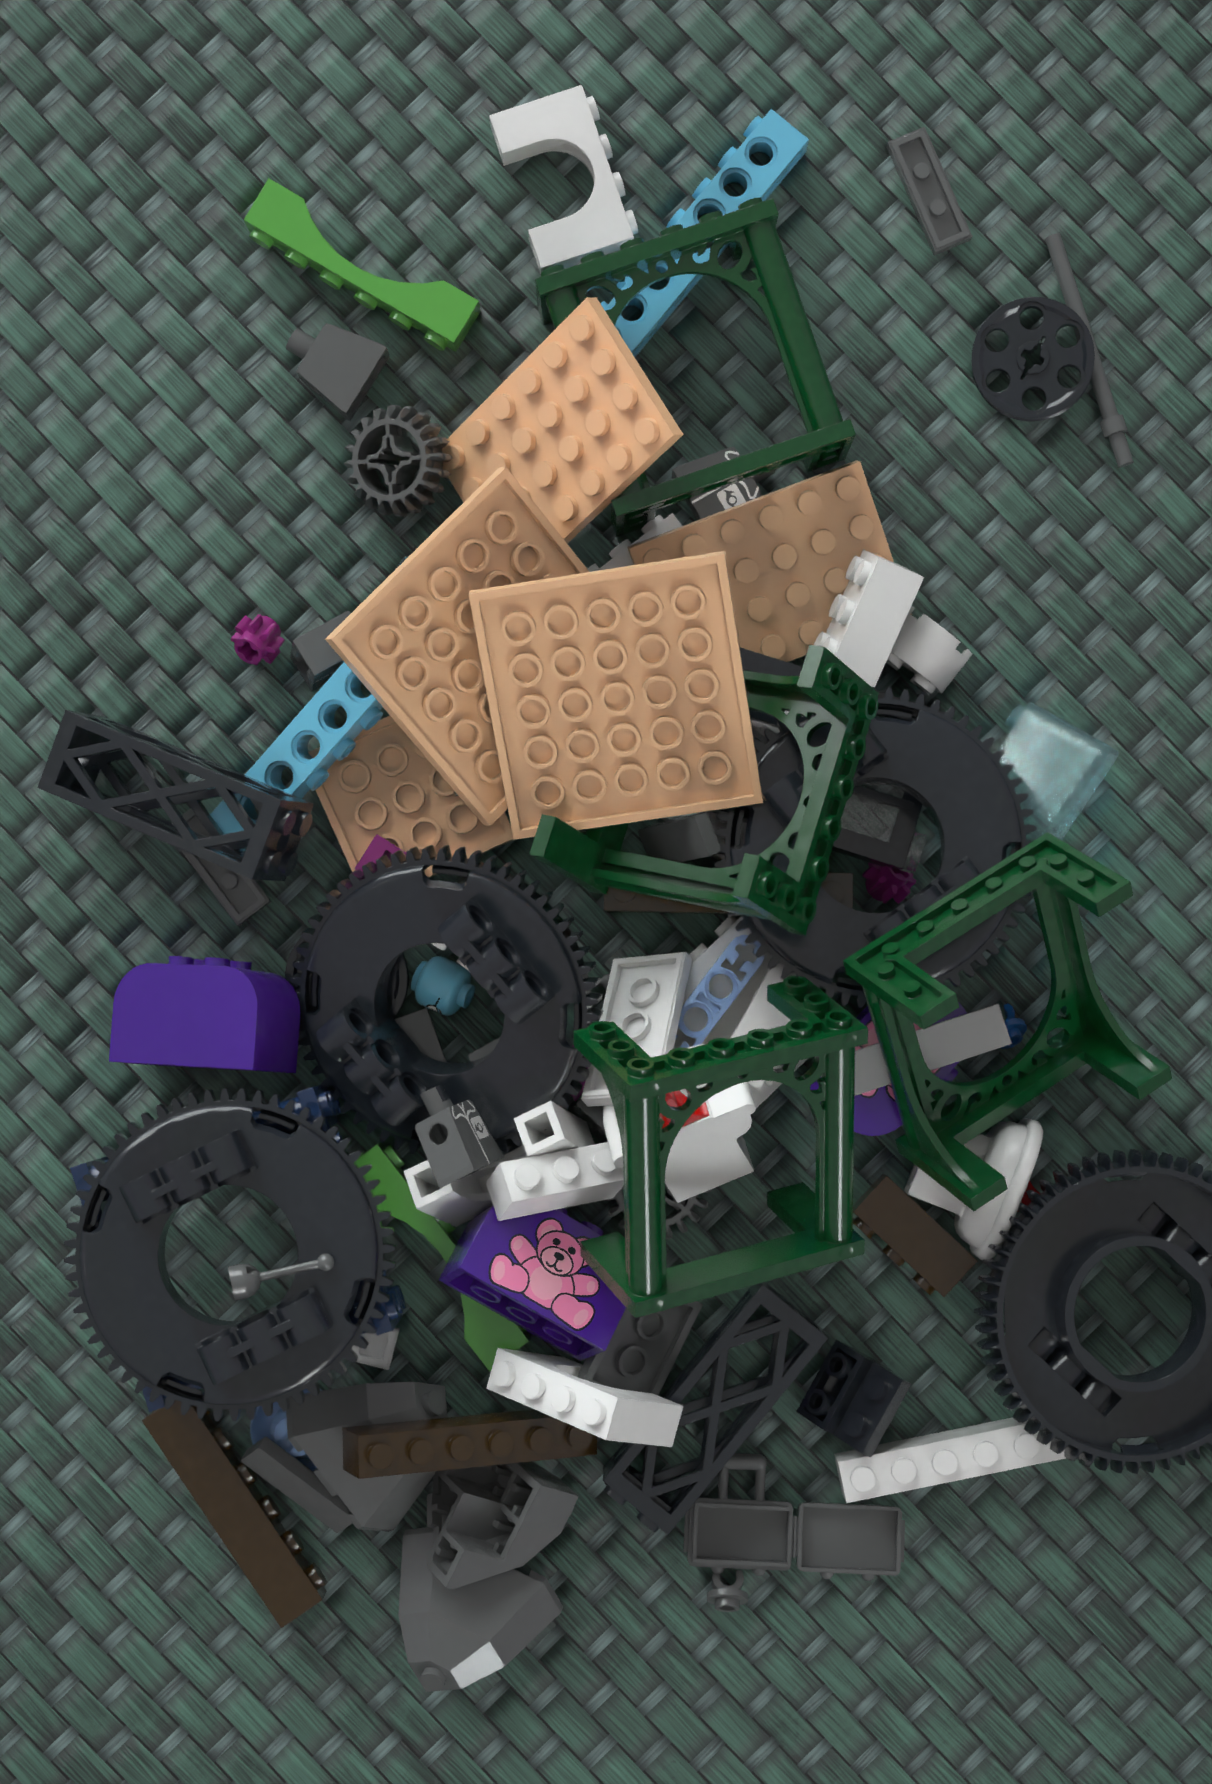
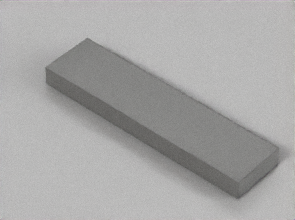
[855,1004,1012,1096]

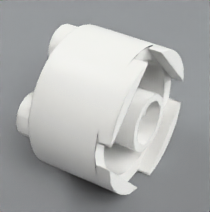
[886,606,972,695]

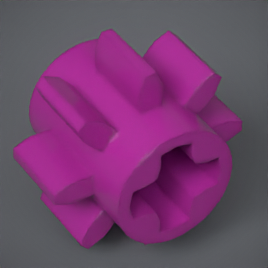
[231,614,285,666]
[862,859,916,904]

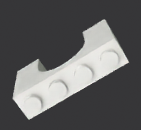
[489,85,639,274]
[404,1101,595,1227]
[486,1348,683,1447]

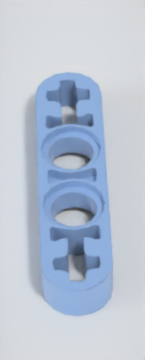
[675,935,765,1048]

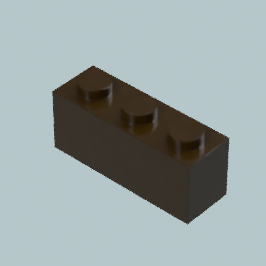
[853,1174,978,1297]

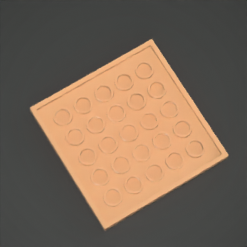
[325,467,589,826]
[469,551,763,840]

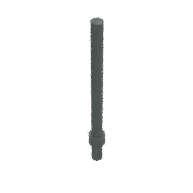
[1045,233,1134,468]

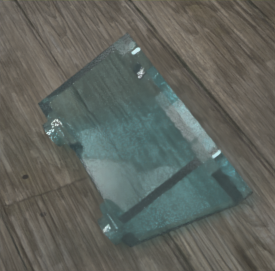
[937,701,1119,858]

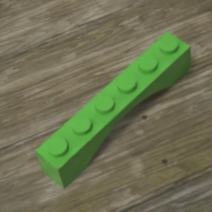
[244,178,481,352]
[356,1142,530,1372]

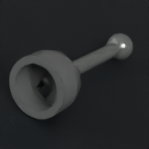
[228,1254,334,1301]

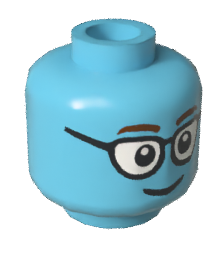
[411,956,475,1016]

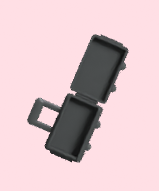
[683,1453,905,1581]

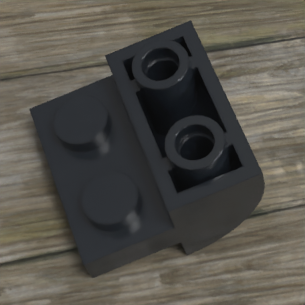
[796,1339,911,1457]

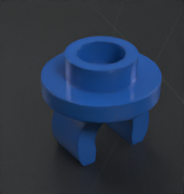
[1001,1003,1027,1049]

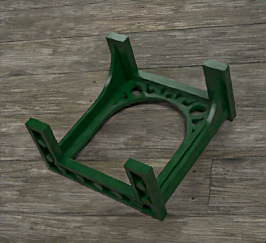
[535,198,856,537]
[529,645,879,936]
[843,832,1172,1211]
[573,976,868,1318]

